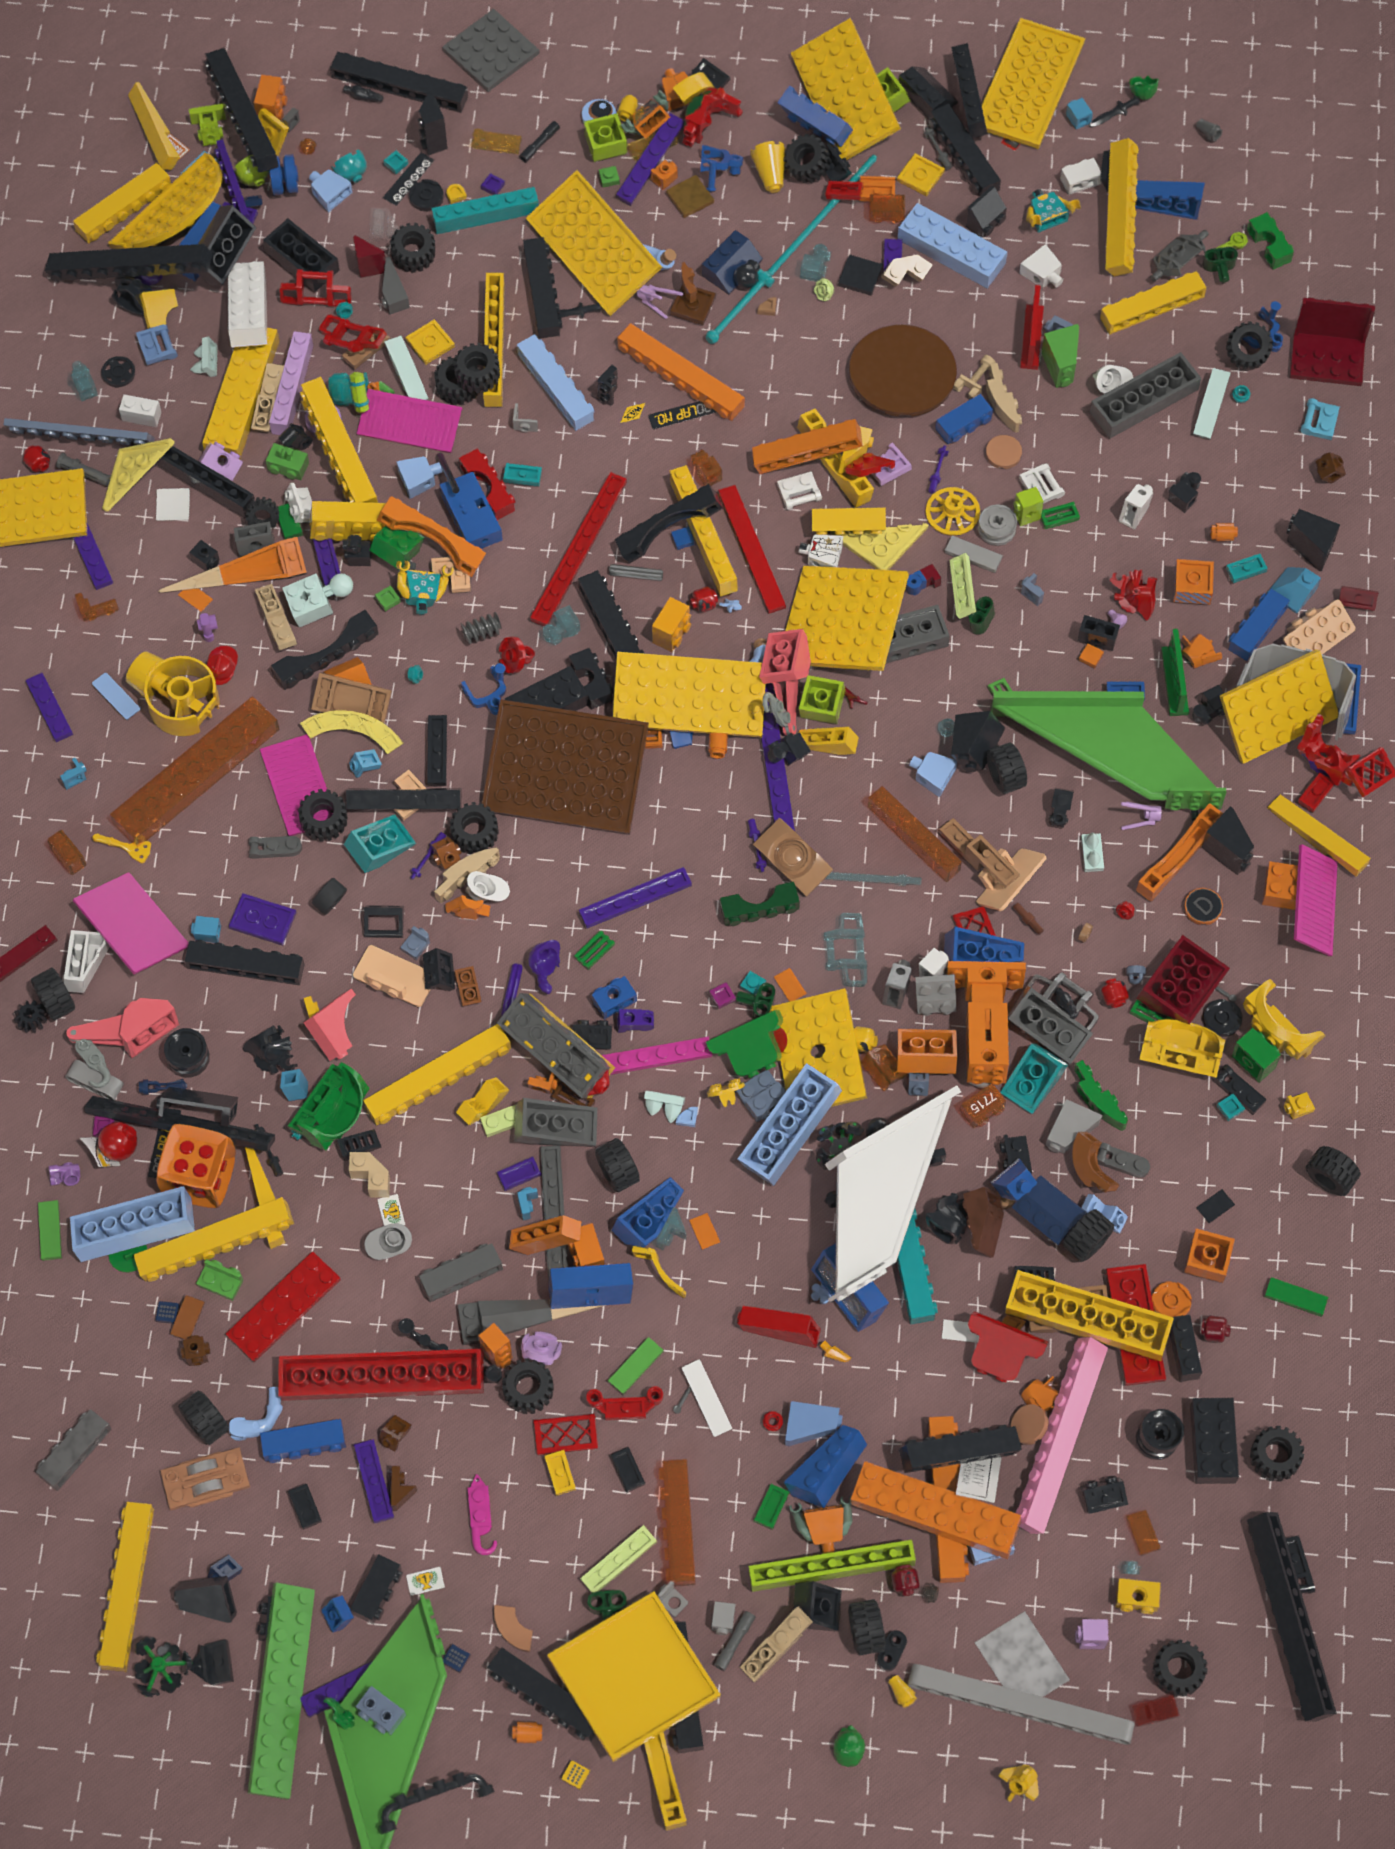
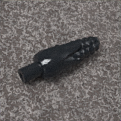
[343,85,384,102]
[1055,987,1077,1019]

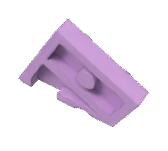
[872,443,912,486]

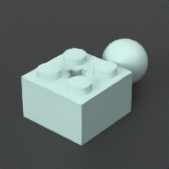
[283,573,353,627]

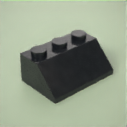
[899,66,958,119]
[417,91,448,156]

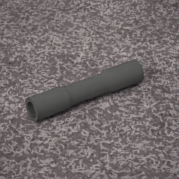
[714,1611,756,1671]

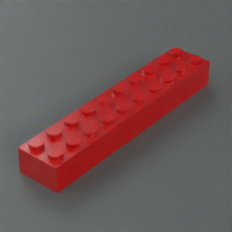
[278,1349,484,1401]

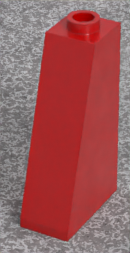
[737,1306,821,1348]

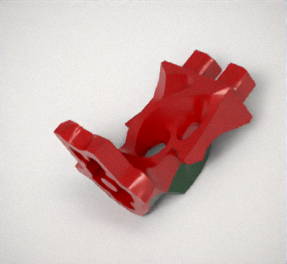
[683,87,743,147]

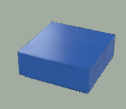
[671,527,695,550]

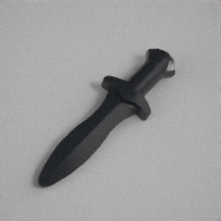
[1089,96,1140,127]
[557,302,602,318]

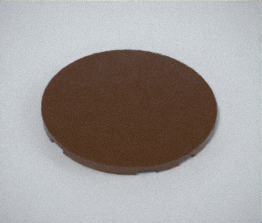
[849,325,957,416]

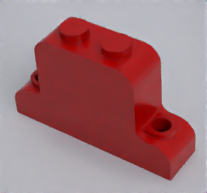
[968,1311,1049,1382]

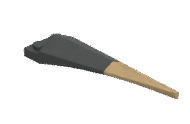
[457,1299,606,1345]

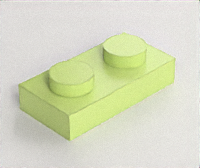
[480,1105,516,1137]

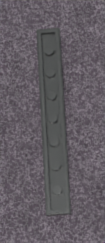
[541,1145,568,1299]

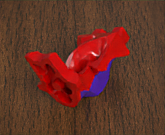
[1297,714,1366,786]

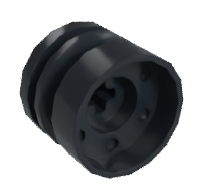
[1136,1409,1184,1460]

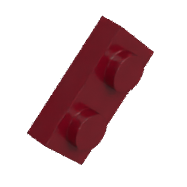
[1339,586,1378,611]

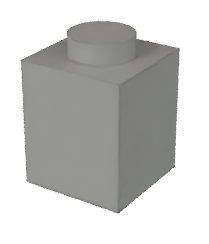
[712,1602,735,1635]

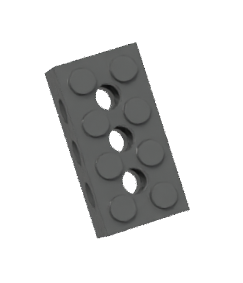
[885,605,950,664]

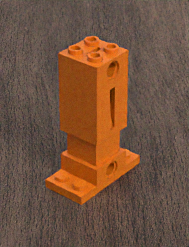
[946,961,1026,1085]

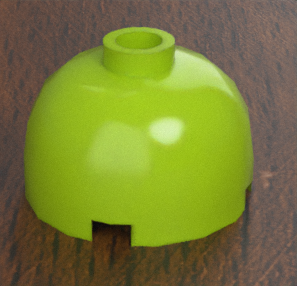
[234,156,269,187]

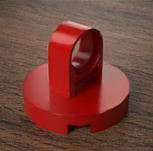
[499,636,535,674]

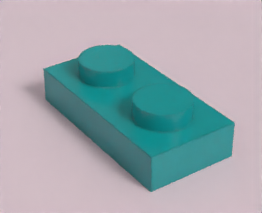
[503,463,542,486]
[1226,553,1268,583]

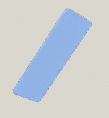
[92,673,140,720]

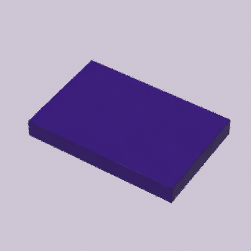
[228,893,297,946]

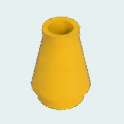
[888,1675,917,1708]

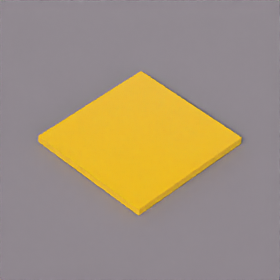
[547,1591,721,1762]

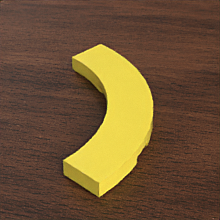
[300,710,404,754]

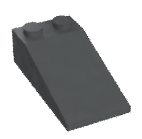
[1008,986,1093,1064]
[514,1098,598,1146]

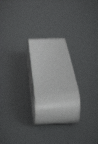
[65,1060,124,1100]

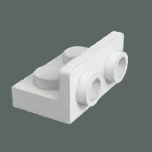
[285,483,312,523]

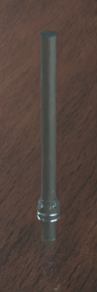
[825,872,922,886]

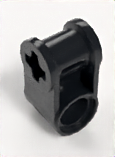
[279,423,313,450]

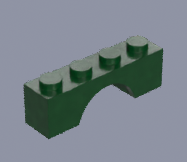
[720,882,800,926]

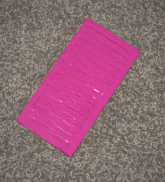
[357,389,463,453]
[260,734,333,836]
[1294,844,1338,956]

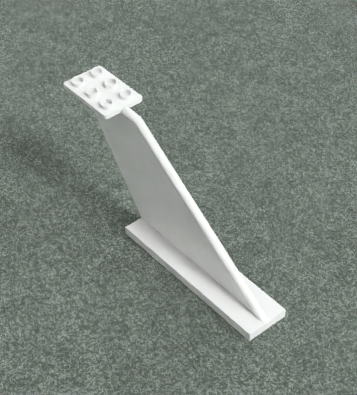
[825,1086,961,1302]

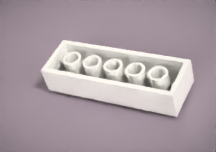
[228,261,267,347]

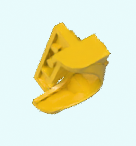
[1243,979,1325,1060]
[1139,1019,1225,1078]

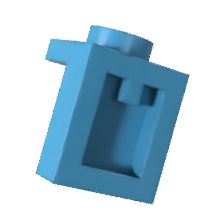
[349,749,382,778]
[60,758,87,790]
[517,1187,538,1220]

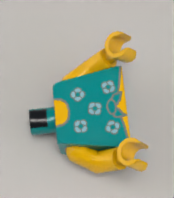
[1026,189,1081,233]
[396,560,454,614]

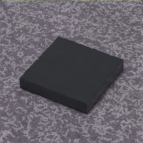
[838,254,883,296]

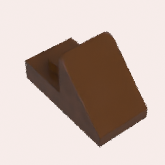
[391,1466,417,1511]

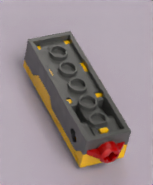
[497,993,616,1098]

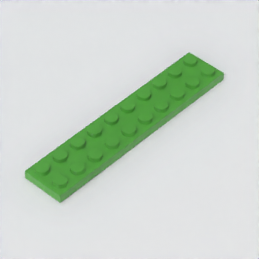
[248,1583,315,1800]

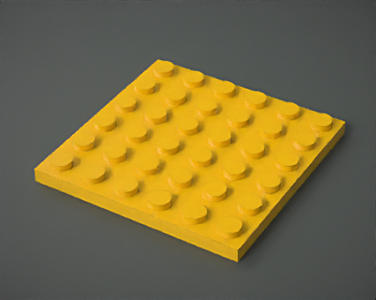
[785,566,909,671]

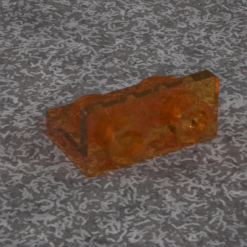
[861,1044,908,1091]

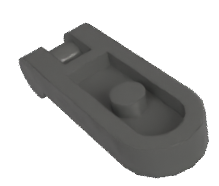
[248,836,302,859]
[1097,1142,1150,1178]

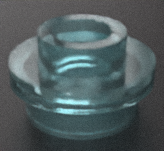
[938,718,955,737]
[1121,1561,1142,1574]

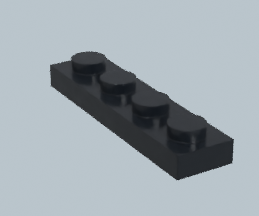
[427,715,447,786]

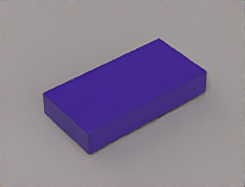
[497,1157,541,1191]

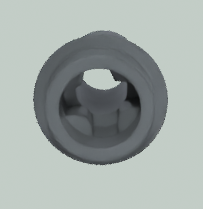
[1196,119,1222,141]

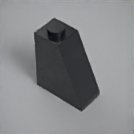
[174,1576,237,1623]

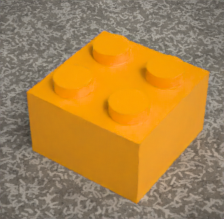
[652,597,691,652]

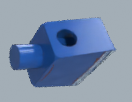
[990,1158,1037,1201]

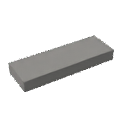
[945,535,1003,573]

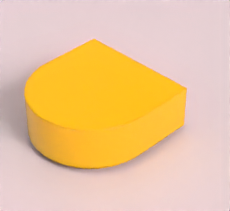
[447,184,467,204]

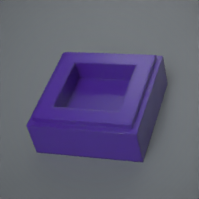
[481,173,505,195]

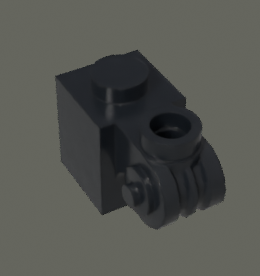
[1168,472,1201,513]
[343,535,372,566]
[1192,685,1225,725]
[768,732,811,765]
[1049,787,1074,828]

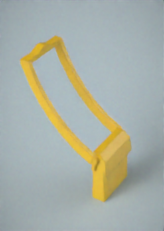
[632,1246,686,1298]

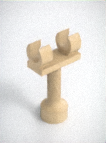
[954,355,996,399]

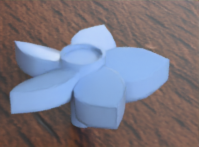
[719,598,742,612]

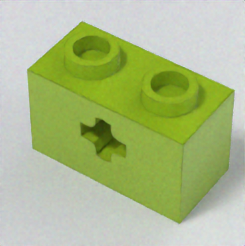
[1013,487,1044,526]

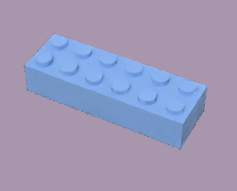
[898,203,1007,289]
[738,1063,842,1186]
[70,1186,195,1262]

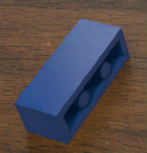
[935,394,993,444]

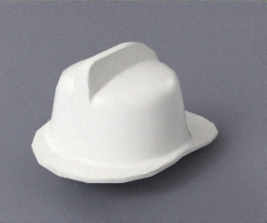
[1093,365,1133,393]
[466,871,510,902]

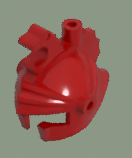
[1110,569,1158,621]

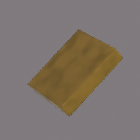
[666,175,714,218]

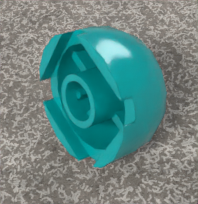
[331,150,367,183]

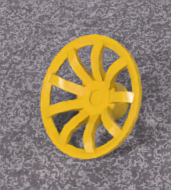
[926,487,980,536]

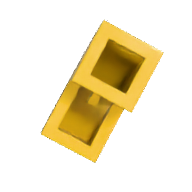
[673,73,715,105]
[456,1077,509,1125]

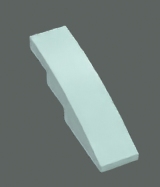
[384,336,428,400]
[1193,368,1230,439]

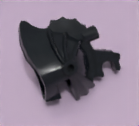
[112,277,152,317]
[243,1025,298,1075]
[926,1193,968,1244]

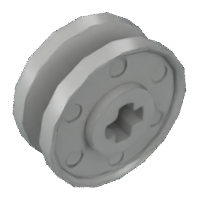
[978,504,1017,546]

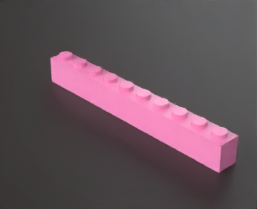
[1016,1337,1108,1534]

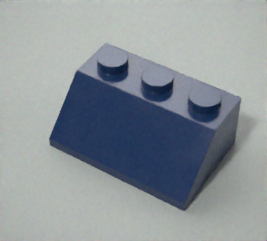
[702,230,763,295]
[1012,1175,1087,1245]

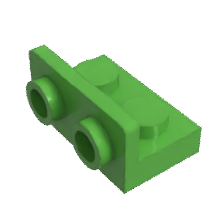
[196,1259,243,1301]

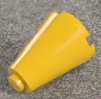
[750,141,785,193]

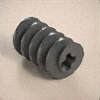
[460,612,501,644]

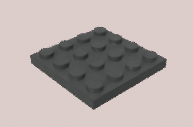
[442,9,539,92]

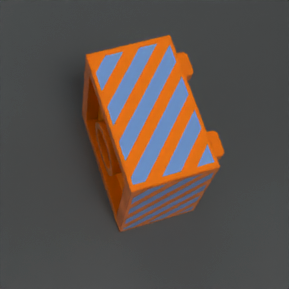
[1173,559,1214,605]

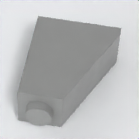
[1046,1099,1102,1154]

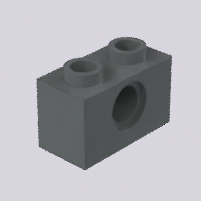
[234,521,275,556]

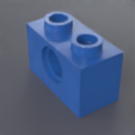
[592,976,637,1020]

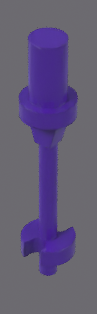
[928,445,949,494]
[748,819,767,872]
[410,832,446,880]

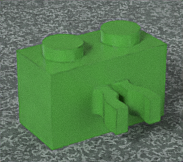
[266,443,309,480]

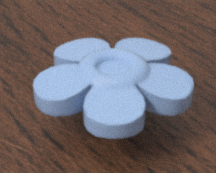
[811,1284,832,1304]

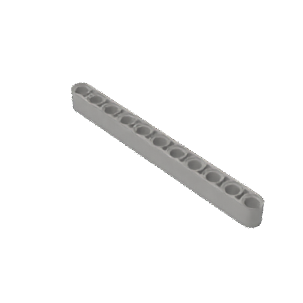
[907,1664,1135,1745]

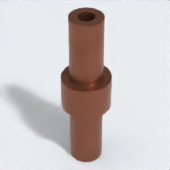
[1013,902,1044,935]

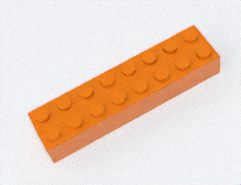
[851,1461,1021,1560]

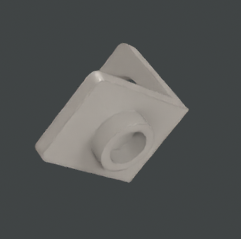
[513,403,538,432]
[657,1581,688,1617]

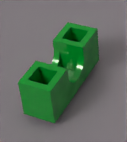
[1247,212,1294,270]

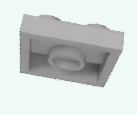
[915,975,956,1016]

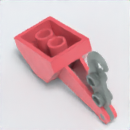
[759,629,811,735]
[67,998,179,1088]

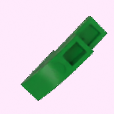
[1074,1060,1128,1131]

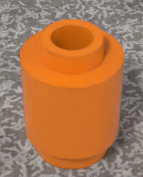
[1210,523,1238,541]
[708,733,728,759]
[512,1721,542,1743]

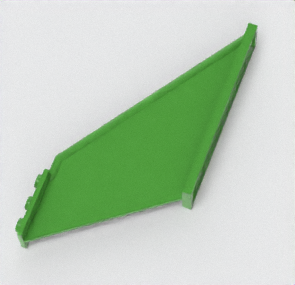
[990,691,1227,811]
[324,1594,447,1849]

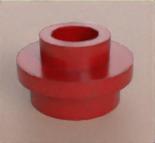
[1116,901,1135,919]
[763,1411,783,1432]

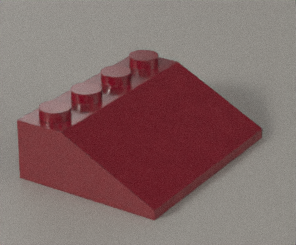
[1136,935,1230,1025]

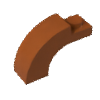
[1072,1132,1119,1193]

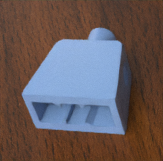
[309,170,353,213]
[397,456,442,499]
[909,752,957,797]

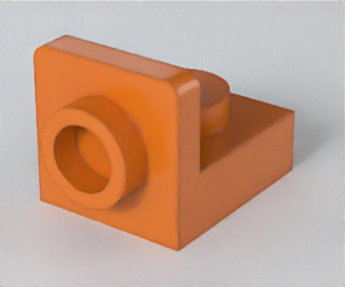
[527,1072,559,1094]

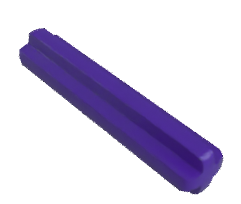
[501,963,523,1016]

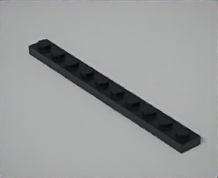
[85,1096,275,1152]

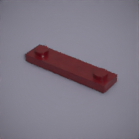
[0,925,58,982]

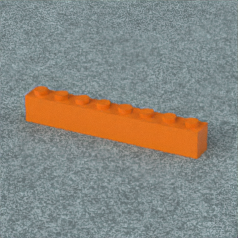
[617,323,745,422]
[928,1416,969,1583]

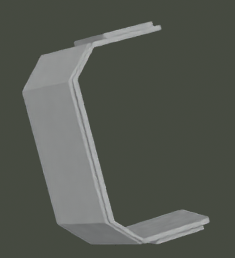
[1237,644,1356,741]

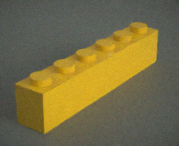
[73,163,171,244]
[1100,271,1207,335]

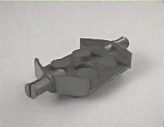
[1150,229,1209,282]

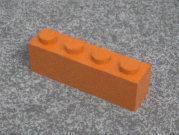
[509,1215,581,1255]

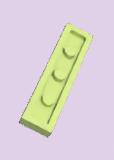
[950,553,976,619]
[580,1525,657,1593]

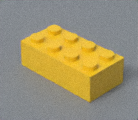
[310,501,386,541]

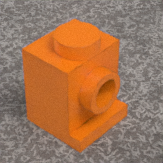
[650,160,678,190]

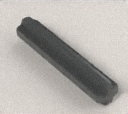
[609,564,663,581]

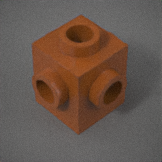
[431,837,461,869]

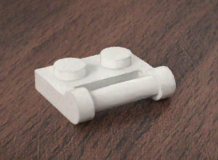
[1019,464,1065,504]
[777,471,822,510]

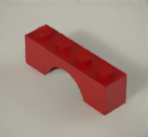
[459,448,516,520]

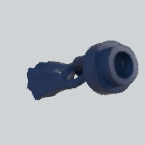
[139,1079,187,1095]

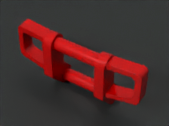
[279,269,352,307]
[319,314,387,352]

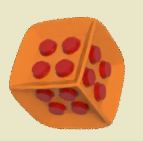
[156,1124,236,1208]

